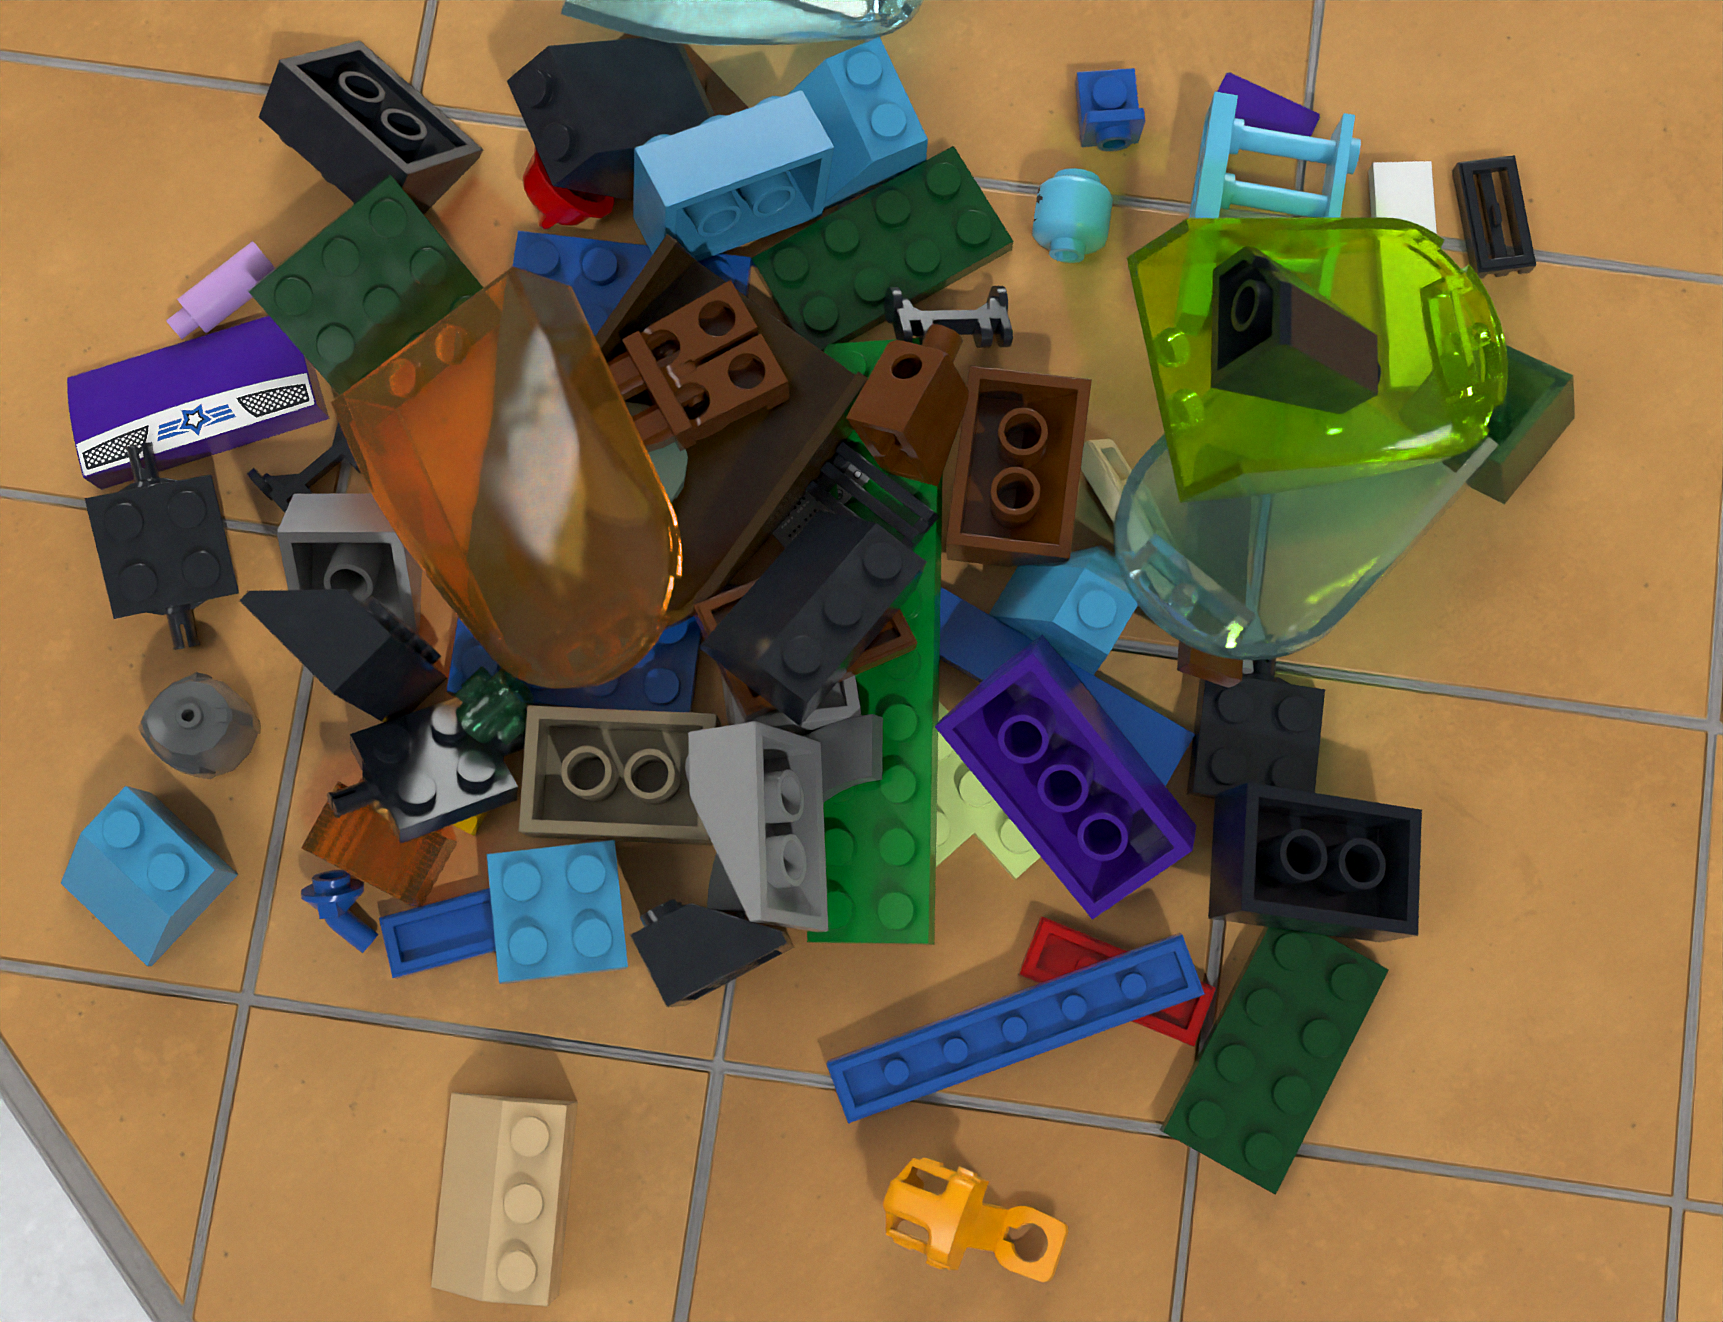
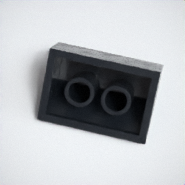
[259,40,483,215]
[700,510,927,727]
[630,899,794,1007]

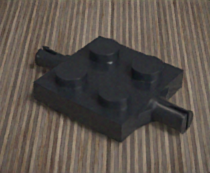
[84,442,239,650]
[1187,639,1325,799]
[327,694,526,844]

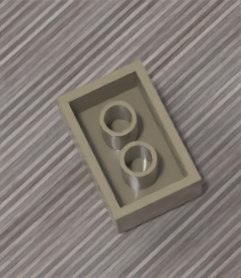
[519,706,721,845]

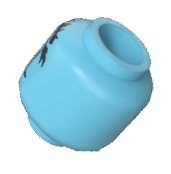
[1032,168,1113,263]

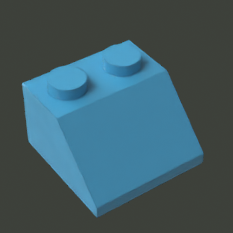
[787,37,928,211]
[61,786,238,966]

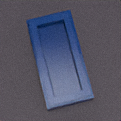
[379,888,496,979]

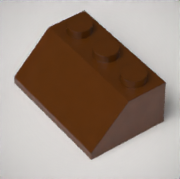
[946,366,1092,567]

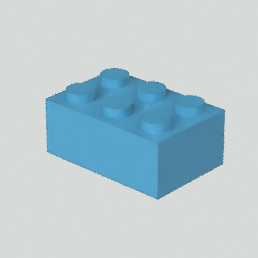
[633,90,834,261]

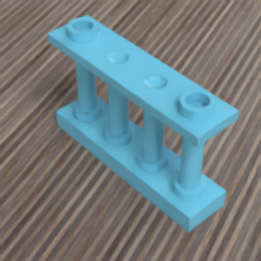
[1170,92,1361,338]

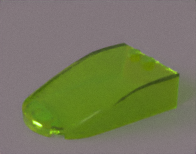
[1126,217,1508,503]

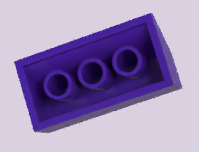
[935,635,1197,920]

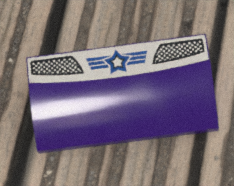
[67,316,330,490]

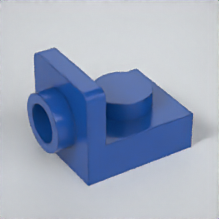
[1075,68,1145,152]

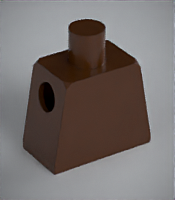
[847,324,969,486]

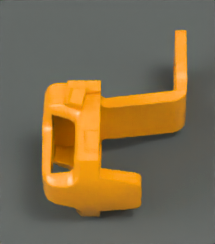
[882,1157,1069,1282]

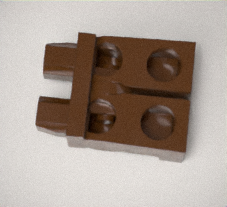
[599,280,790,454]

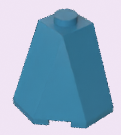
[989,545,1150,675]

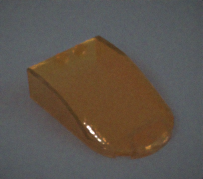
[331,266,682,689]

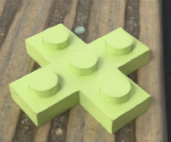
[936,701,1041,880]

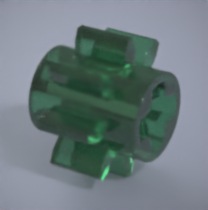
[455,666,533,745]

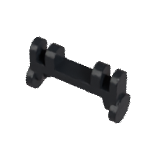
[884,286,1013,348]
[247,397,385,512]

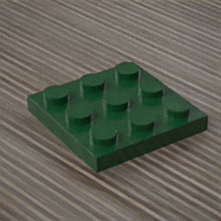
[247,175,505,433]

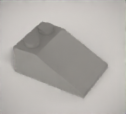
[685,721,828,932]

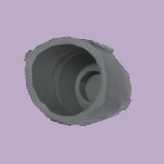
[138,672,261,779]

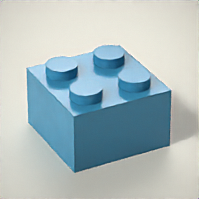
[487,840,628,984]

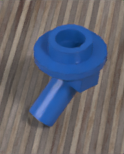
[301,870,378,953]

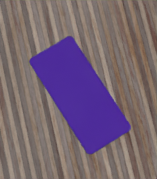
[1217,73,1320,137]

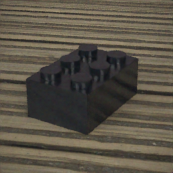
[1208,782,1422,943]

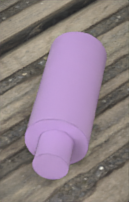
[166,241,275,339]

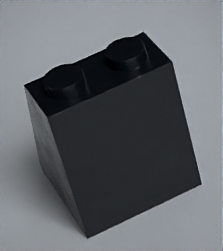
[507,35,715,201]

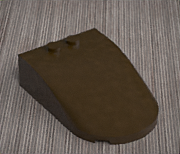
[499,234,868,637]

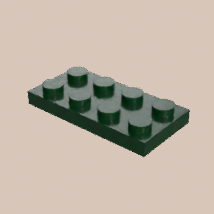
[751,146,1014,352]
[1160,927,1389,1195]

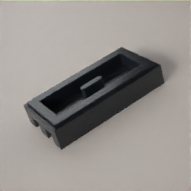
[1452,155,1536,280]
[805,441,939,551]

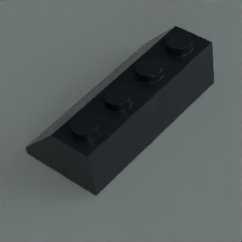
[239,589,447,722]

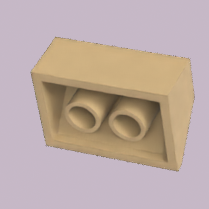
[431,1092,578,1307]

